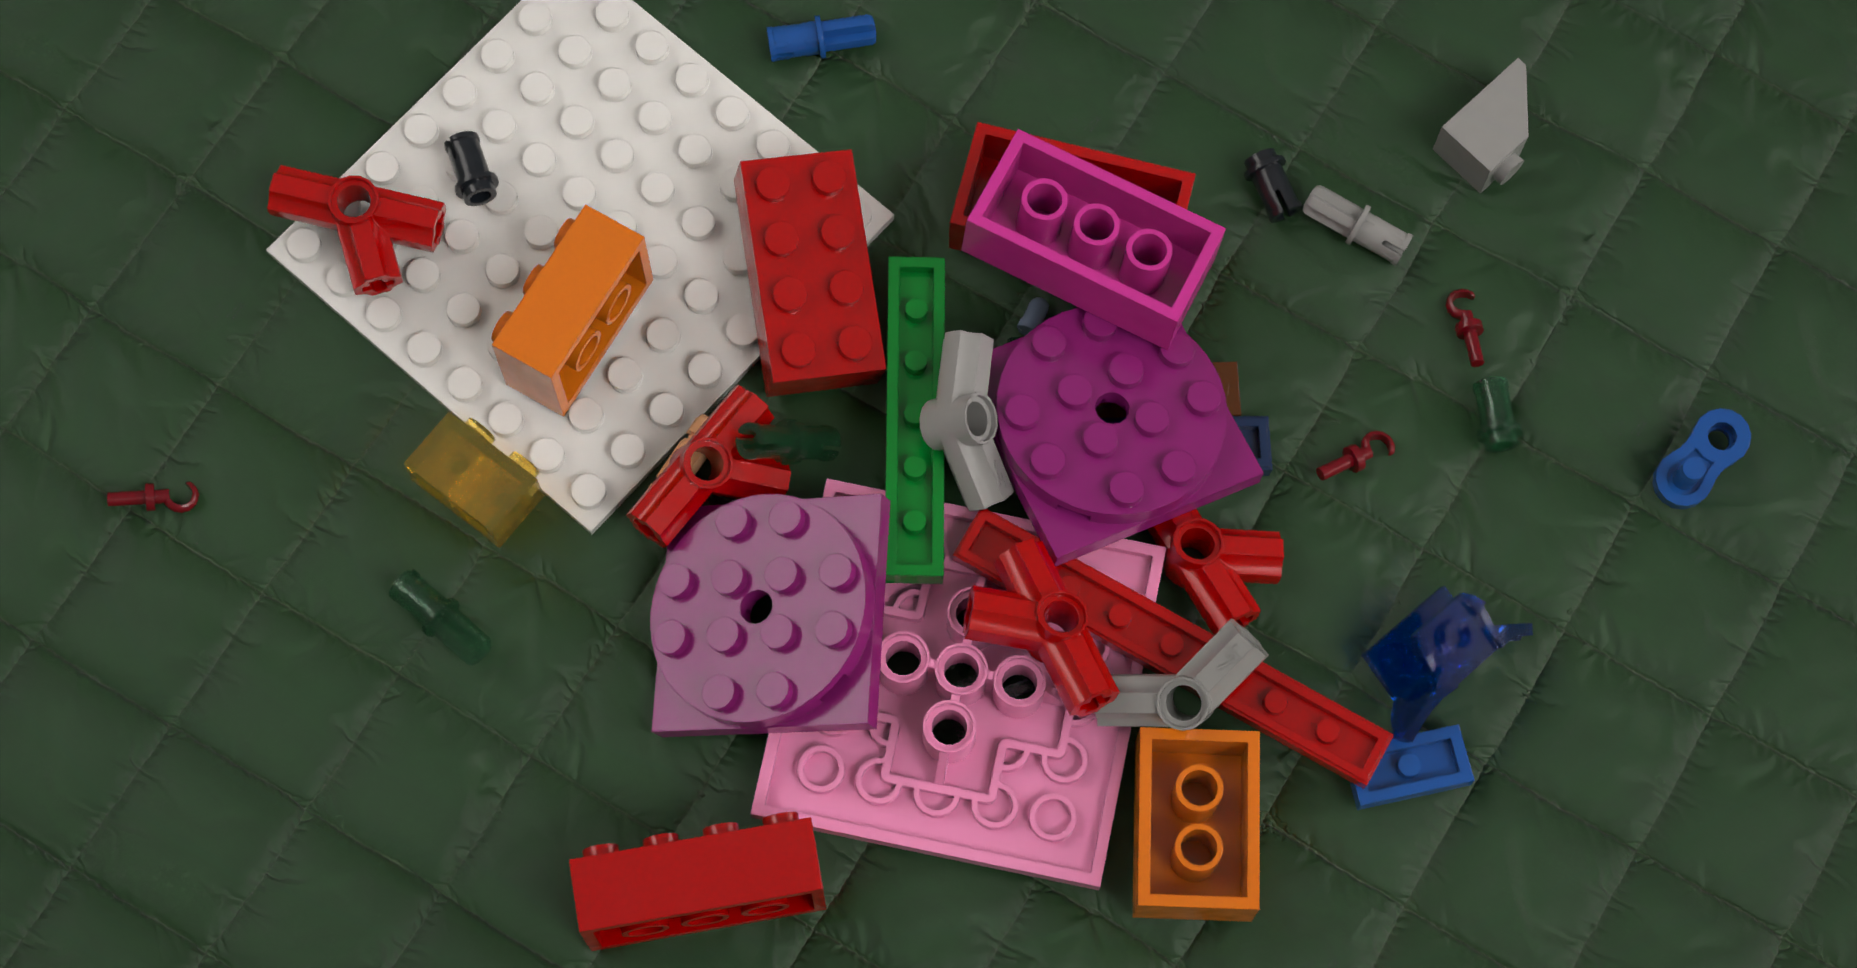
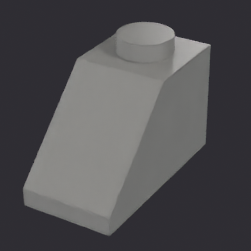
[1433,58,1529,193]

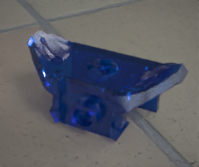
[1361,586,1533,743]

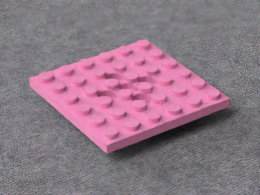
[750,479,1166,890]

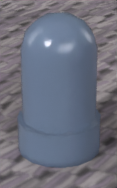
[1017,297,1049,336]

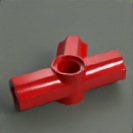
[267,165,446,296]
[626,385,791,548]
[1147,509,1284,635]
[963,538,1119,718]

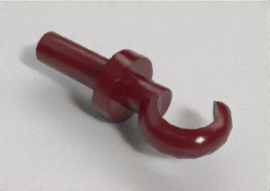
[1446,289,1485,367]
[1316,431,1395,481]
[107,481,199,513]

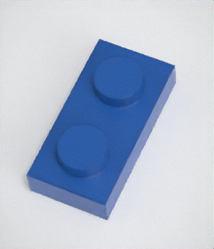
[1349,724,1475,810]

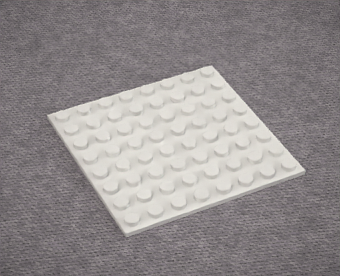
[266,0,894,535]

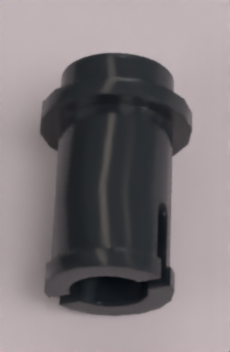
[444,131,499,206]
[1244,148,1303,223]

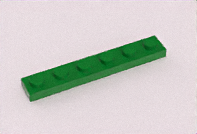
[885,256,945,584]

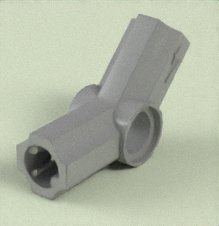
[920,330,1014,511]
[1095,619,1269,731]

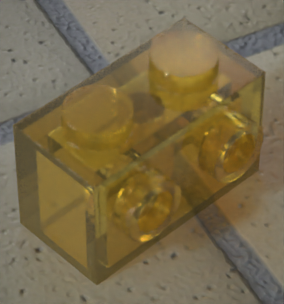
[404,412,544,548]

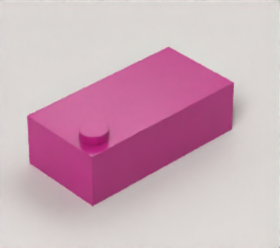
[961,129,1226,350]

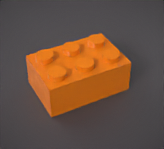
[491,204,653,417]
[1132,727,1260,922]

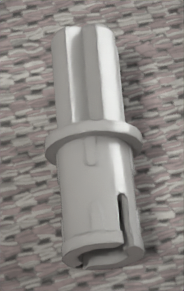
[1303,185,1413,266]

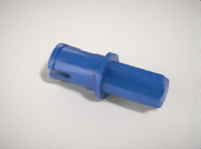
[766,14,877,62]

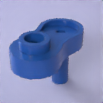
[1652,408,1751,510]

